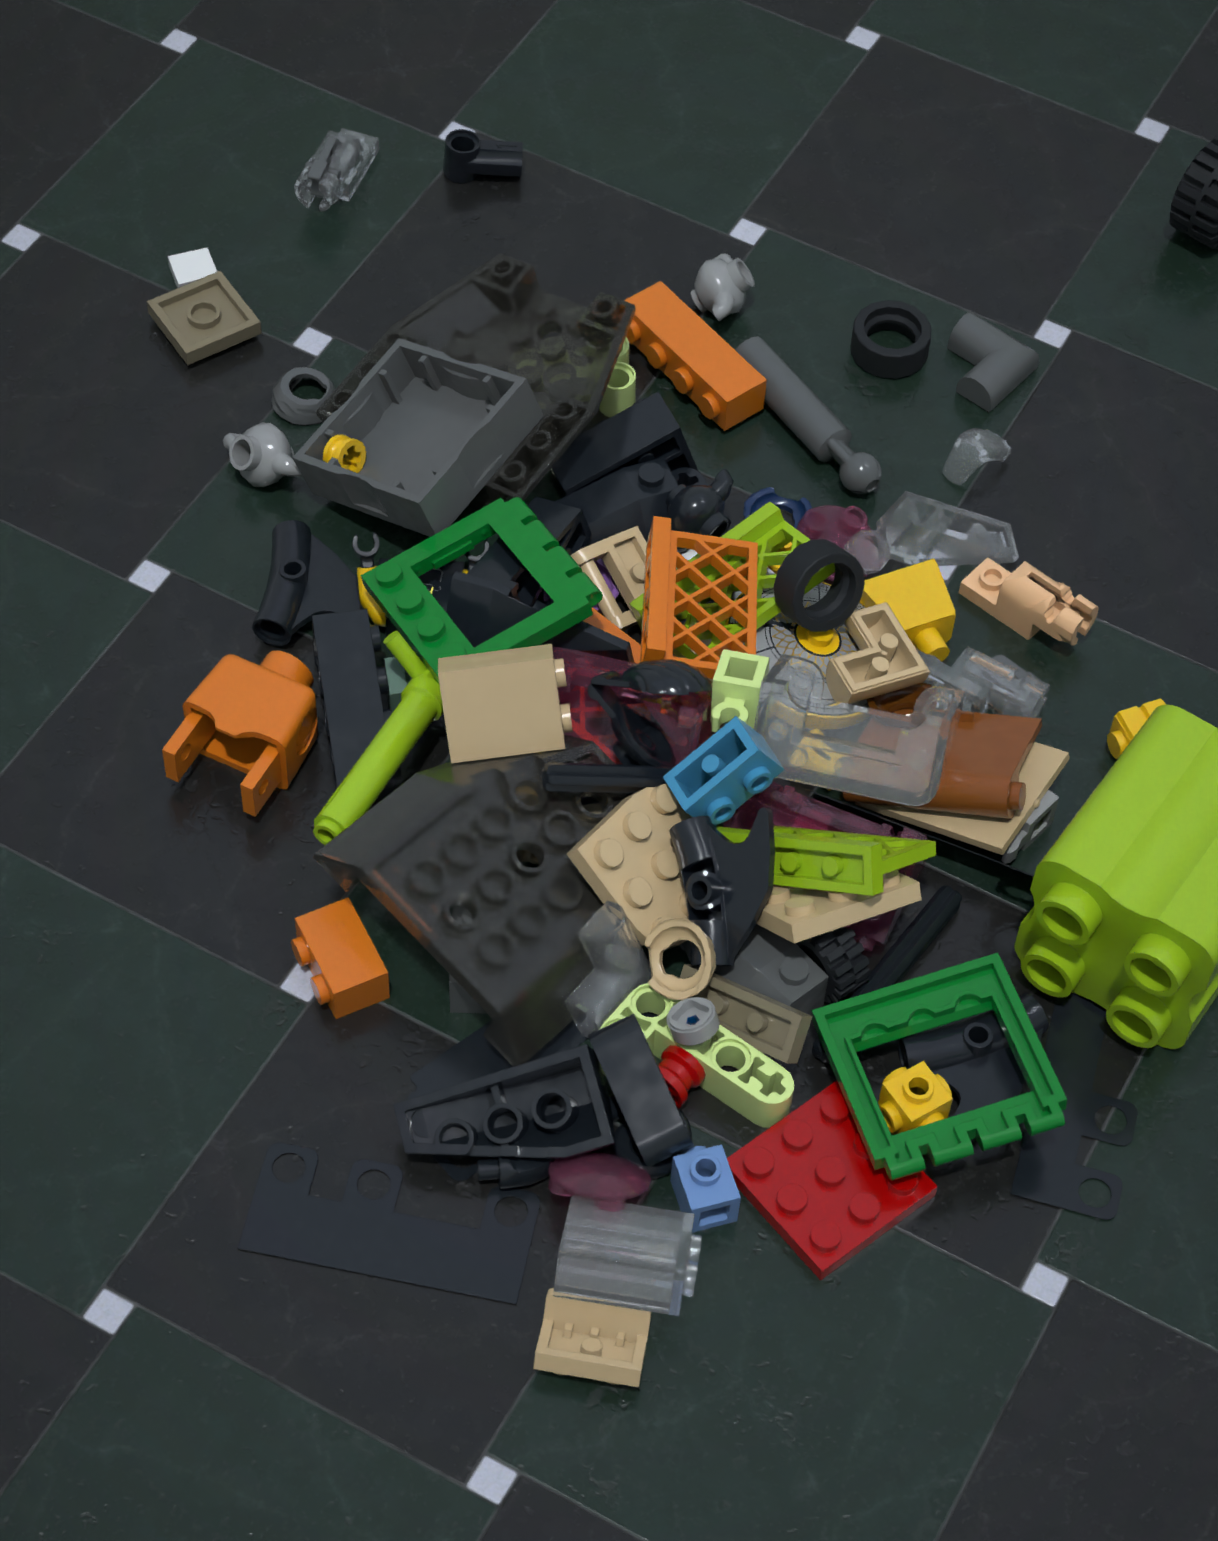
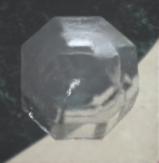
[844,530,890,574]

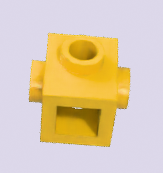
[878,1061,953,1135]

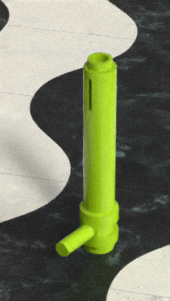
[313,631,444,847]

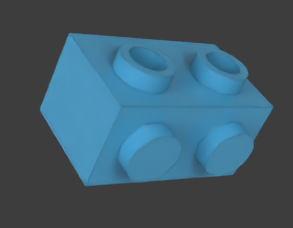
[663,716,785,827]

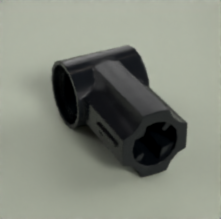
[443,129,523,183]

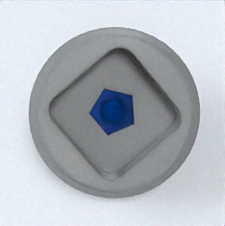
[667,997,720,1046]

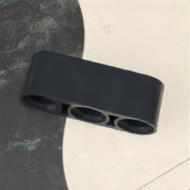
[588,1014,695,1167]

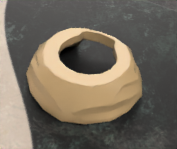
[644,918,716,1001]

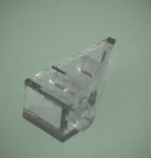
[876,491,1019,566]

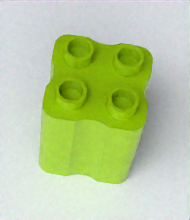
[1015,705,1218,1049]

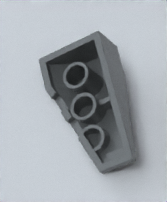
[680,924,829,1015]

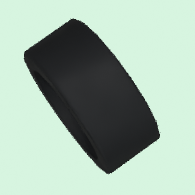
[851,300,931,379]
[773,539,865,632]

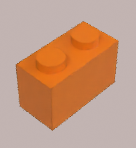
[291,897,390,1019]

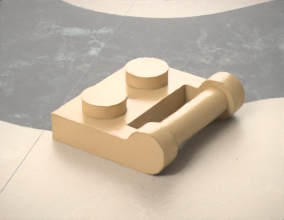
[570,526,647,631]

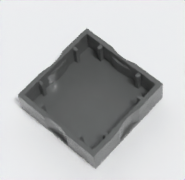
[293,338,544,537]

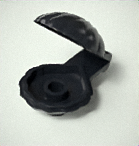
[587,659,712,767]

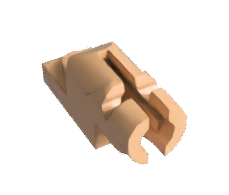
[959,557,1099,646]

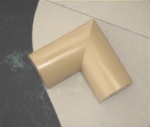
[826,602,930,706]

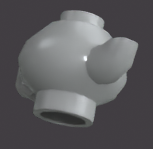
[691,253,755,321]
[223,422,302,487]

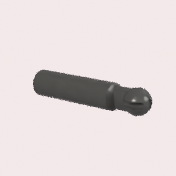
[736,337,882,494]

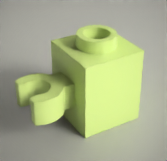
[710,649,770,732]

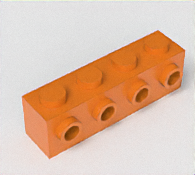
[619,281,767,431]

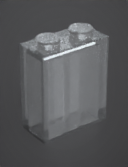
[553,1195,702,1316]

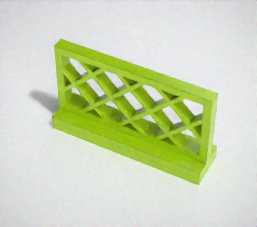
[629,501,835,659]
[716,826,936,896]

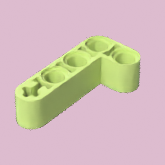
[600,983,794,1128]

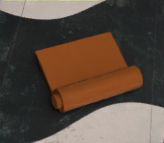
[842,708,1042,819]

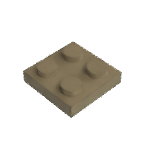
[147,271,262,365]

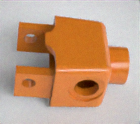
[162,651,318,817]

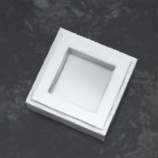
[168,247,217,288]

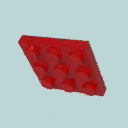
[727,1080,938,1281]

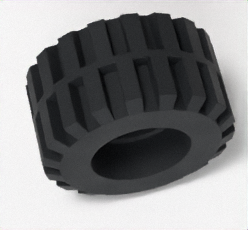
[1169,136,1218,249]

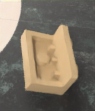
[533,1288,652,1387]

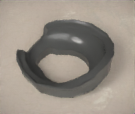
[272,367,337,425]

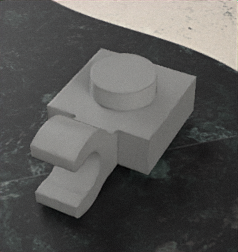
[1001,789,1059,864]

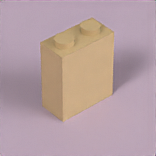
[438,644,573,764]

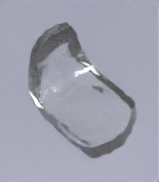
[942,428,1011,485]

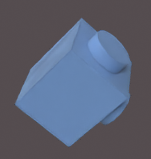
[670,1144,741,1234]

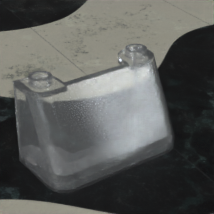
[754,654,966,806]

